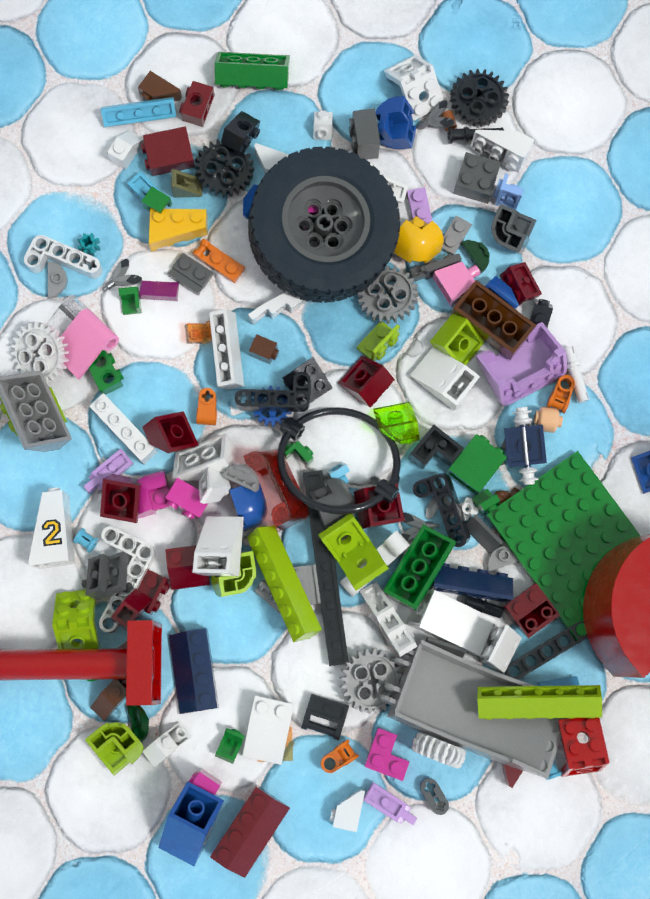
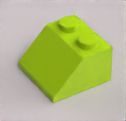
[430,313,485,365]

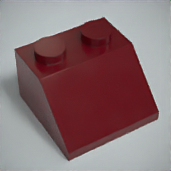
[338,355,395,408]
[142,411,199,454]
[100,474,141,523]
[353,483,405,529]
[165,545,211,590]

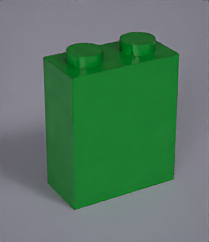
[447,434,507,495]

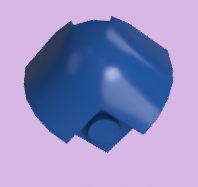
[376,96,416,149]
[229,483,268,532]

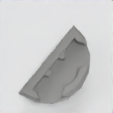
[48,261,68,299]
[222,463,259,492]
[487,546,518,572]

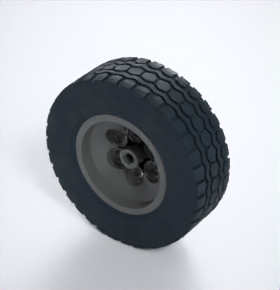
[248,146,400,303]

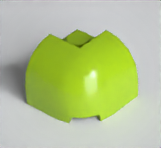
[210,551,256,597]
[85,722,144,776]

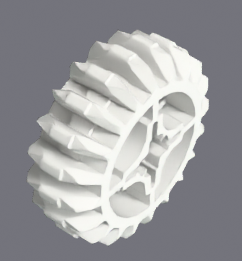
[411,732,466,769]

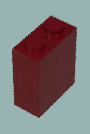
[141,126,195,176]

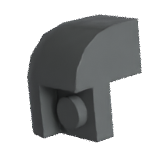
[491,204,537,254]
[310,478,356,530]

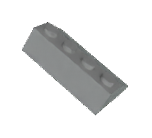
[0,371,72,452]

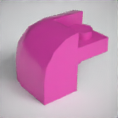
[137,470,170,519]

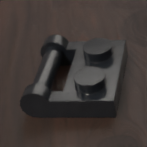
[301,694,349,740]

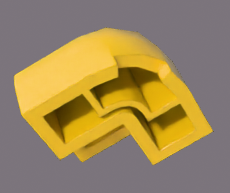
[394,216,444,263]

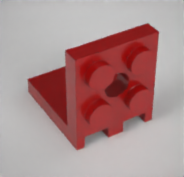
[558,718,610,777]

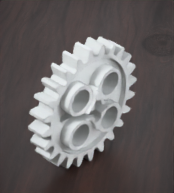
[11,322,69,383]

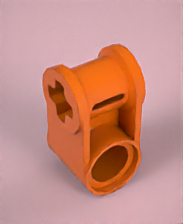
[546,375,575,414]
[196,388,217,425]
[320,739,359,773]

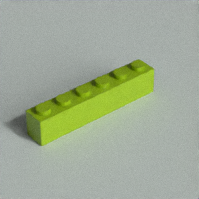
[247,525,322,642]
[477,685,602,720]

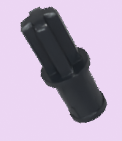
[465,595,504,618]

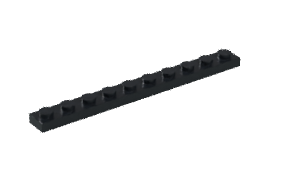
[303,470,349,666]

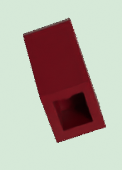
[111,589,152,631]

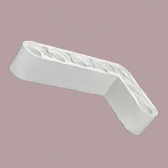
[99,526,156,633]

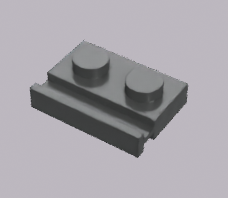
[167,253,214,296]

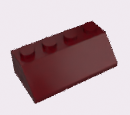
[210,785,290,878]

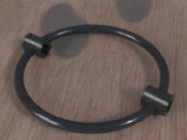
[277,407,401,514]

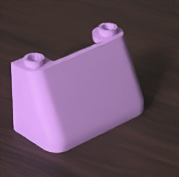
[476,322,567,406]

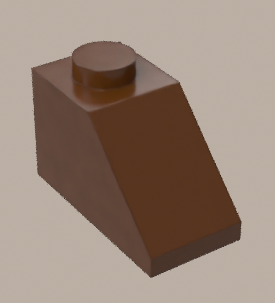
[138,70,182,101]
[90,679,126,721]

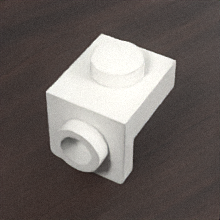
[313,111,333,140]

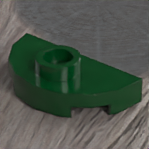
[461,240,490,274]
[127,705,149,742]

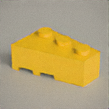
[149,208,208,252]

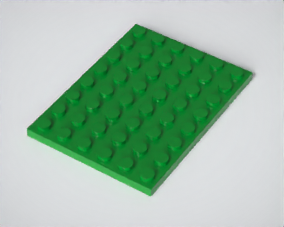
[485,451,640,642]

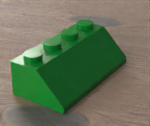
[215,52,290,90]
[383,524,456,610]

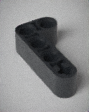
[234,372,311,412]
[412,473,471,547]

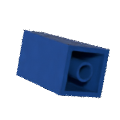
[158,781,224,866]

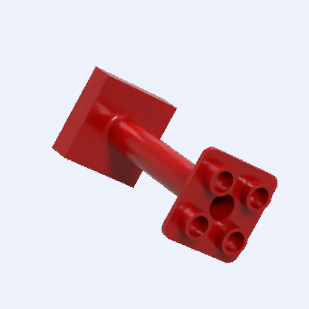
[0,620,162,705]

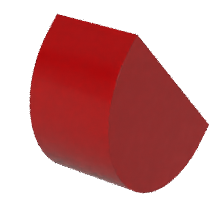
[583,534,650,678]

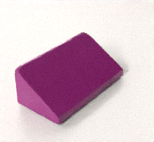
[139,280,179,301]

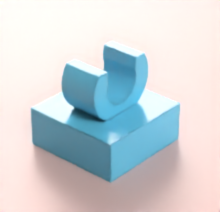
[326,462,350,483]

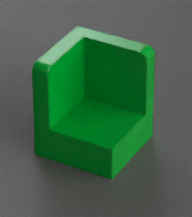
[141,187,172,213]
[118,286,142,315]

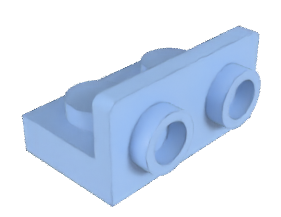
[493,173,524,210]

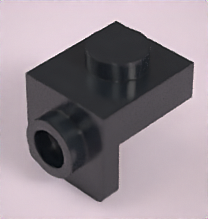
[530,299,553,328]

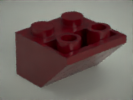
[502,583,560,638]

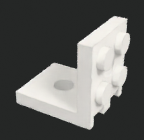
[384,55,443,121]

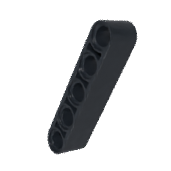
[504,622,588,680]

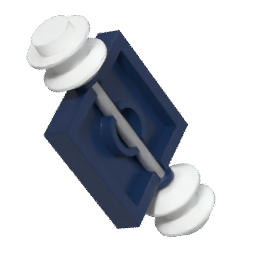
[504,407,547,485]

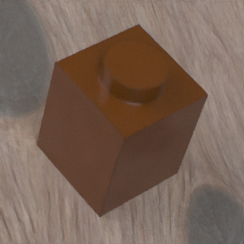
[249,334,279,364]

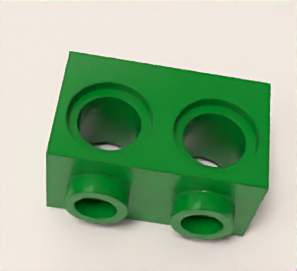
[89,350,124,395]

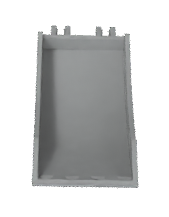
[380,640,567,779]

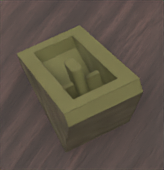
[171,169,202,198]

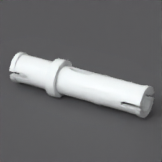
[564,346,590,403]

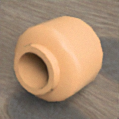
[534,407,563,433]

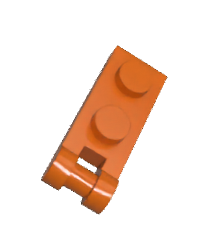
[192,239,245,284]

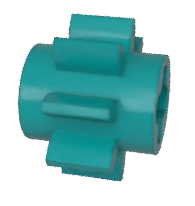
[77,233,101,256]

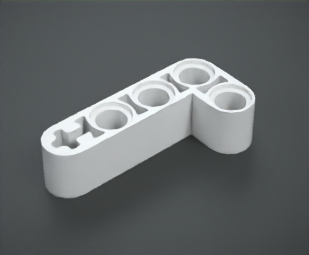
[24,235,103,279]
[340,531,410,597]

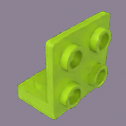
[356,322,400,361]

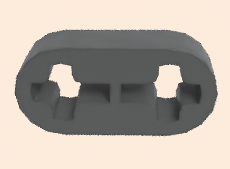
[420,778,449,815]

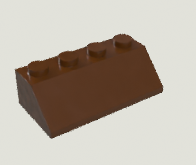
[451,280,536,360]

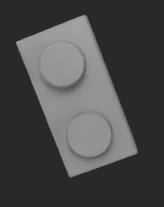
[442,215,472,255]

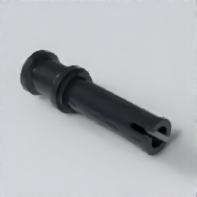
[447,127,504,144]

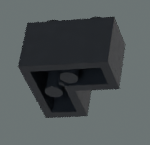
[408,425,464,469]

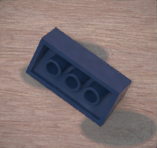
[430,563,513,603]
[169,628,219,714]

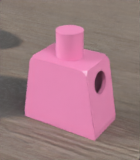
[433,262,481,307]

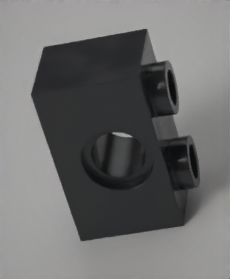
[221,111,260,153]

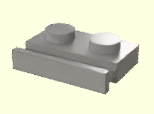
[294,564,321,605]

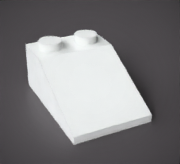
[172,433,237,481]
[243,696,294,765]

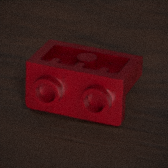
[500,262,542,306]
[138,569,170,615]

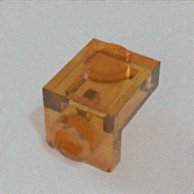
[185,321,212,344]

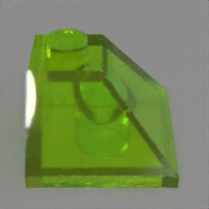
[373,402,420,444]

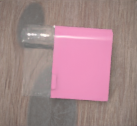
[47,295,119,379]

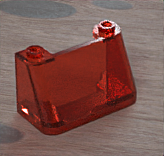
[243,450,309,532]

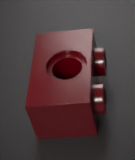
[179,81,215,127]

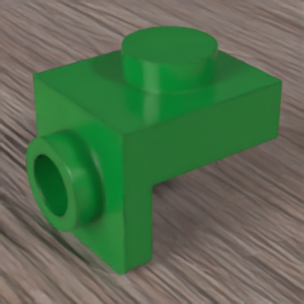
[285,441,314,466]
[472,489,500,515]
[215,728,245,764]

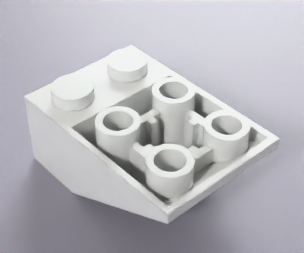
[470,130,534,173]
[410,347,480,410]
[192,516,244,577]
[480,624,522,674]

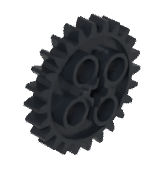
[450,69,509,127]
[194,139,254,198]

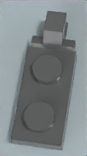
[410,253,462,282]

